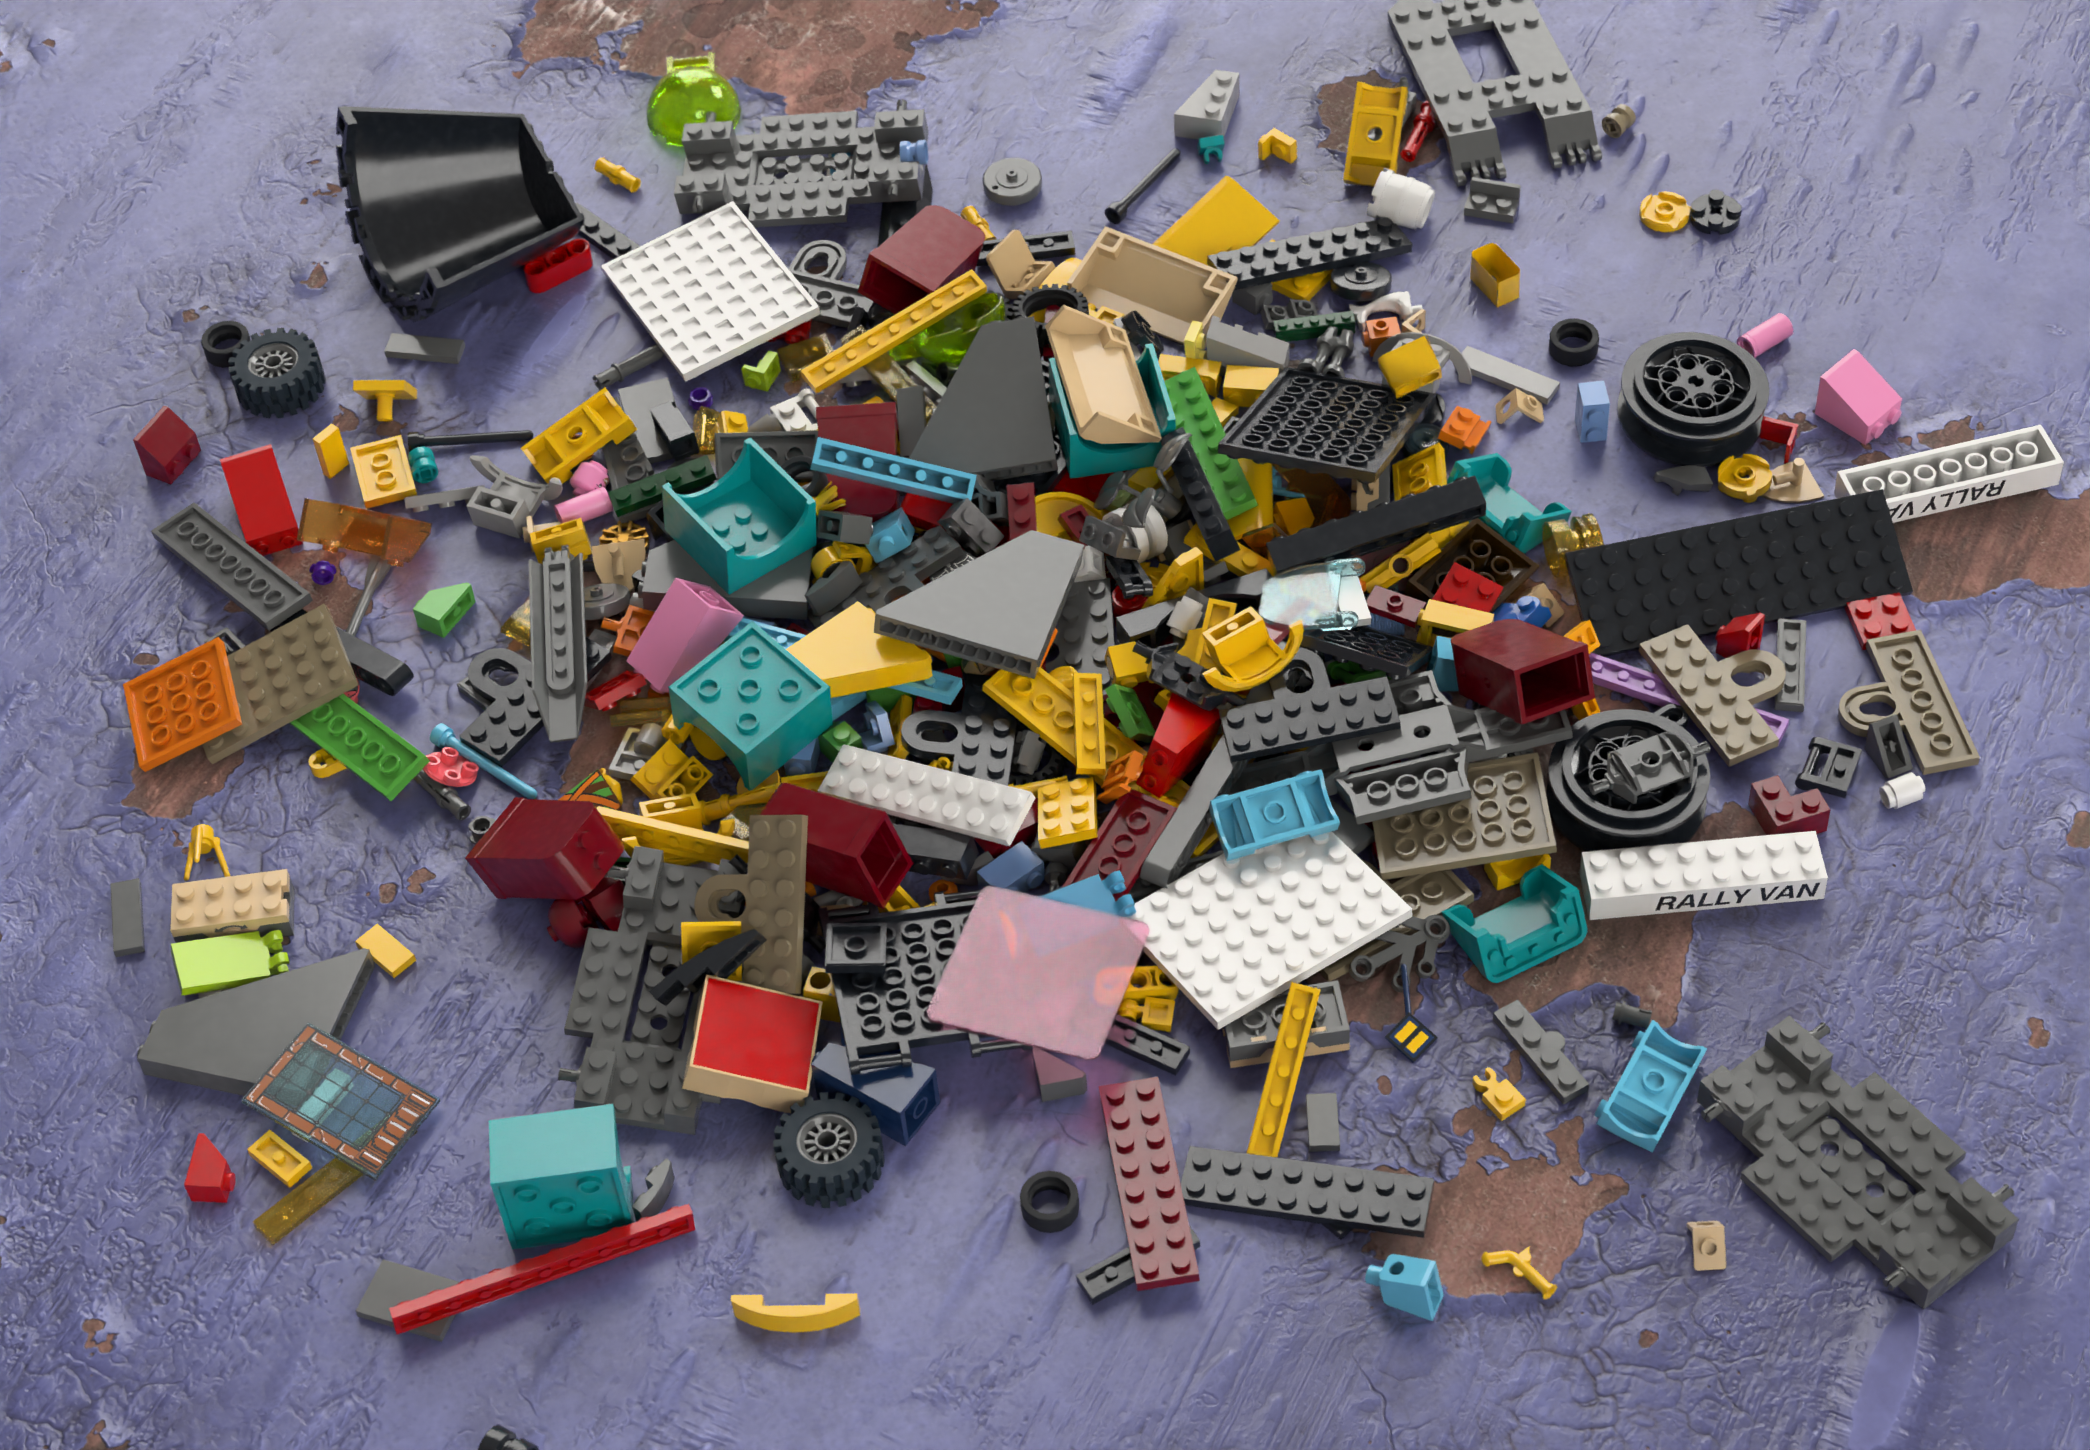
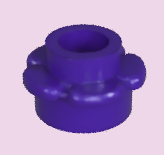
[688,387,713,411]
[309,560,336,585]

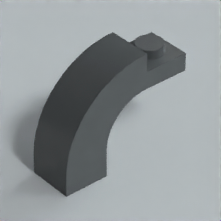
[1163,520,1228,588]

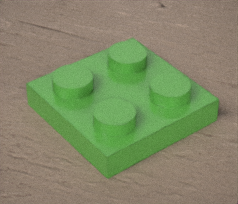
[1105,684,1156,743]

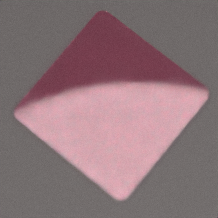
[927,886,1149,1060]

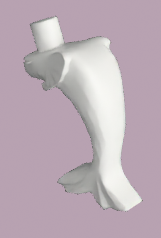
[1349,291,1422,332]

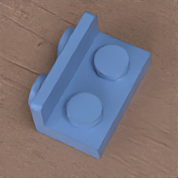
[859,701,895,753]

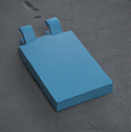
[1016,871,1137,959]

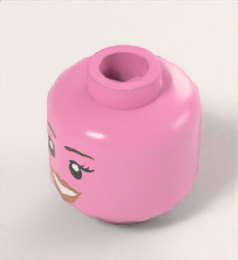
[570,460,609,497]

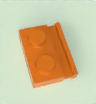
[1438,406,1491,454]
[1097,750,1144,804]

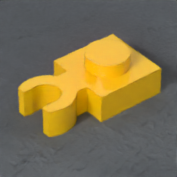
[1473,1067,1526,1121]

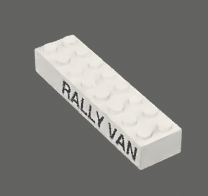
[1834,425,2064,523]
[1580,831,1828,920]

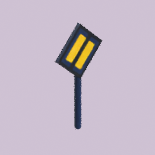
[1385,964,1438,1063]

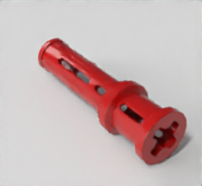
[1400,100,1436,162]

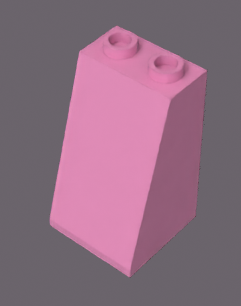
[626,578,744,694]

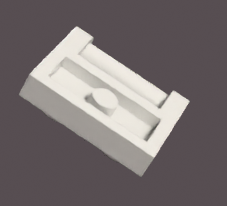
[770,388,820,431]

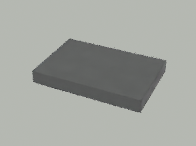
[356,1259,459,1342]

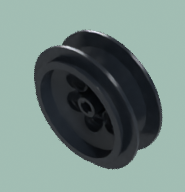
[1617,332,1769,467]
[1546,709,1710,852]

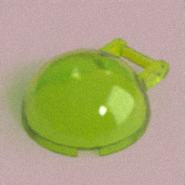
[646,52,741,146]
[888,293,1006,365]

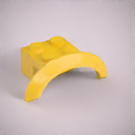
[1202,606,1304,692]
[622,793,735,866]

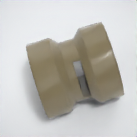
[1601,104,1636,138]

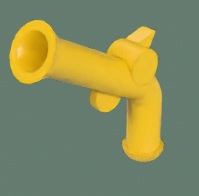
[1481,1246,1557,1299]

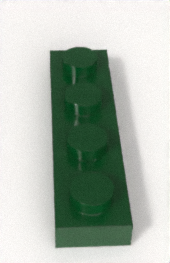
[608,455,717,517]

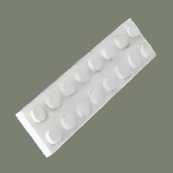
[818,744,1035,846]

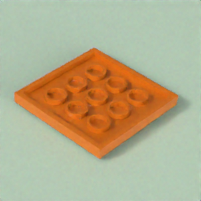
[123,637,242,772]

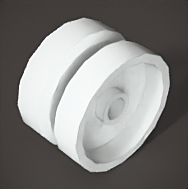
[1102,504,1168,564]

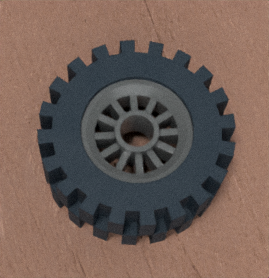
[228,328,325,418]
[773,1092,885,1208]

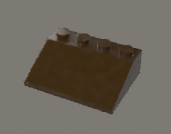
[1403,518,1539,613]

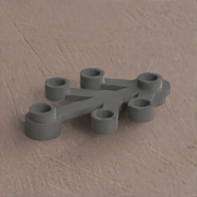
[1349,915,1450,992]

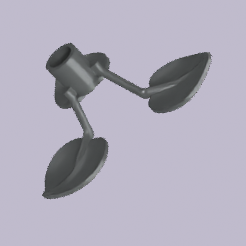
[1094,433,1193,528]

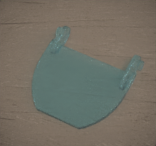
[1259,558,1365,631]

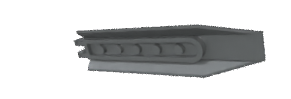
[528,545,588,743]

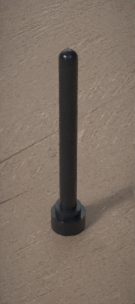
[1105,148,1181,224]
[408,430,534,452]

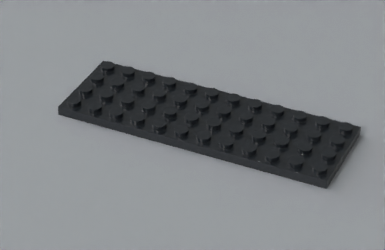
[1564,489,1913,657]

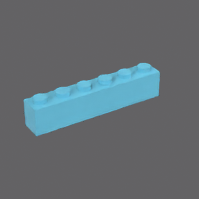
[810,437,977,504]

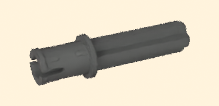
[593,344,664,390]

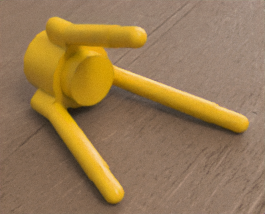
[184,824,230,881]

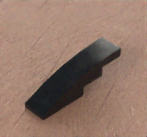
[649,929,767,1006]

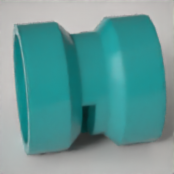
[408,447,438,483]

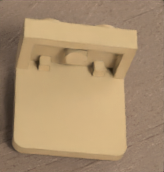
[986,230,1056,299]

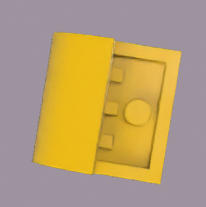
[630,739,713,801]

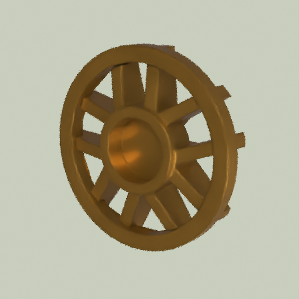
[599,520,649,551]

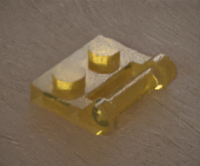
[777,334,834,383]

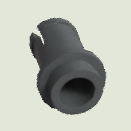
[1612,1001,1652,1029]

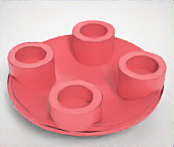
[423,747,479,787]

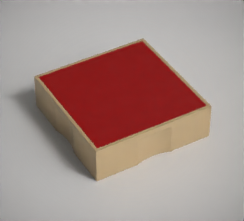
[682,974,823,1113]

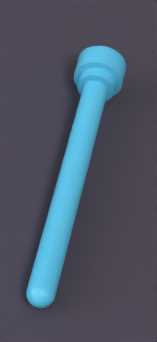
[430,723,537,799]

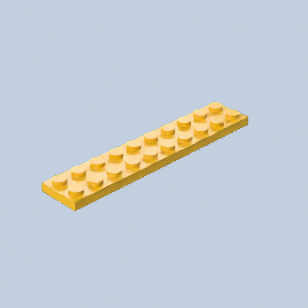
[982,667,1219,858]

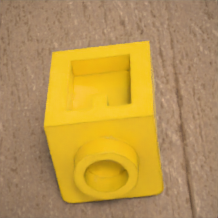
[1258,128,1297,164]

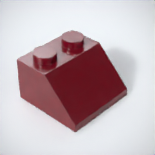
[133,405,201,485]

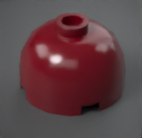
[547,898,599,948]

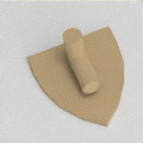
[1761,458,1824,503]
[592,539,646,592]

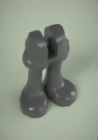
[1297,326,1354,377]

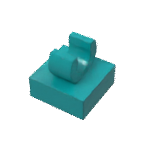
[1197,135,1225,164]

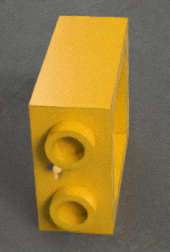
[1417,599,1494,647]

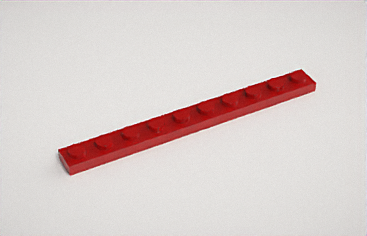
[389,1204,695,1335]

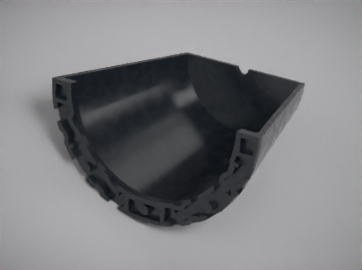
[336,106,585,322]

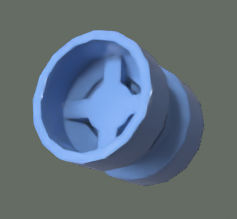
[900,140,928,165]

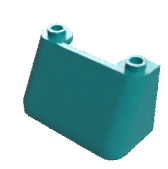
[1447,453,1572,554]
[1442,864,1587,983]

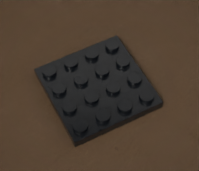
[1300,616,1433,680]

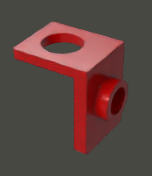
[1759,416,1799,464]

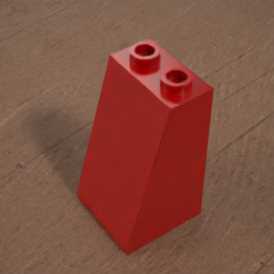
[220,444,303,556]
[1136,692,1221,798]

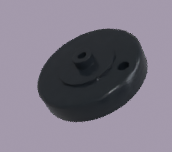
[1330,262,1392,301]

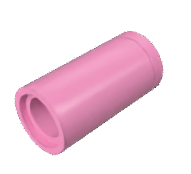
[1737,313,1793,358]
[554,487,613,524]

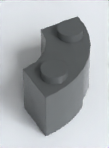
[971,473,1009,526]

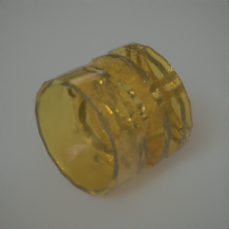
[1542,513,1604,578]

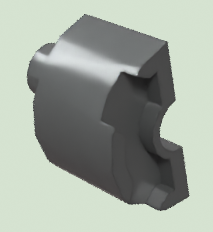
[1010,730,1047,776]

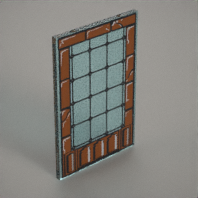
[241,1022,440,1181]

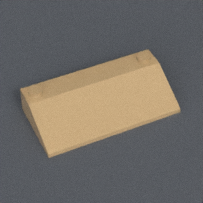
[1067,226,1238,348]
[1045,305,1162,444]

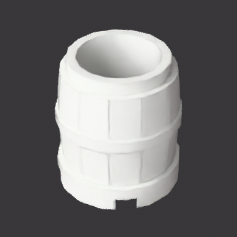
[1367,168,1435,230]

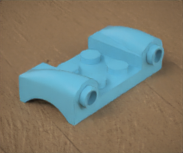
[1209,769,1340,861]
[1594,1020,1707,1152]

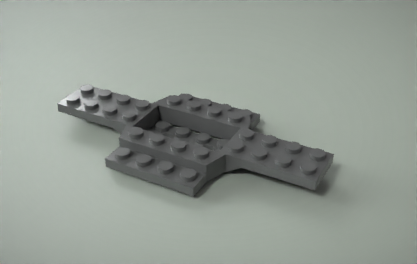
[1229,670,1573,825]

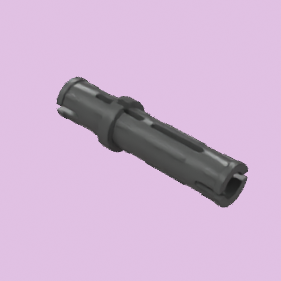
[413,769,471,820]

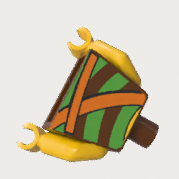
[558,768,623,811]

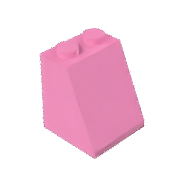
[1815,349,1902,445]

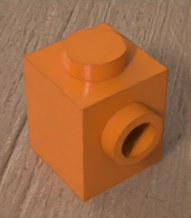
[1362,317,1401,357]

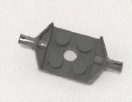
[1589,732,1710,804]

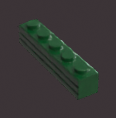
[1273,311,1355,342]

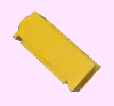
[1158,354,1222,398]

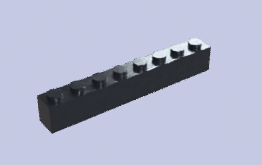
[1266,475,1486,583]

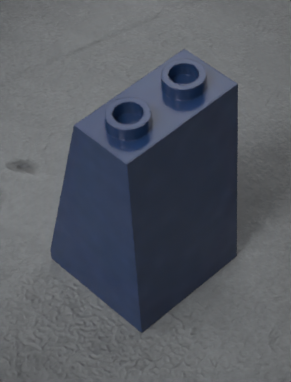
[811,1043,940,1146]

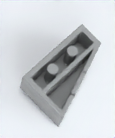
[1174,70,1240,140]
[1206,315,1289,376]

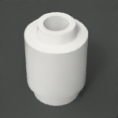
[1167,596,1203,639]
[1879,772,1925,809]

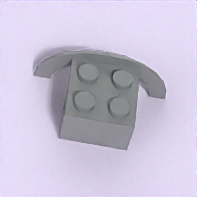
[1372,332,1472,393]
[467,455,563,539]

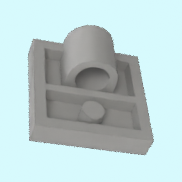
[608,722,682,781]

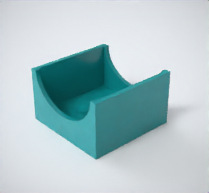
[1049,343,1176,479]
[662,437,817,595]
[668,621,833,791]
[489,1104,634,1250]

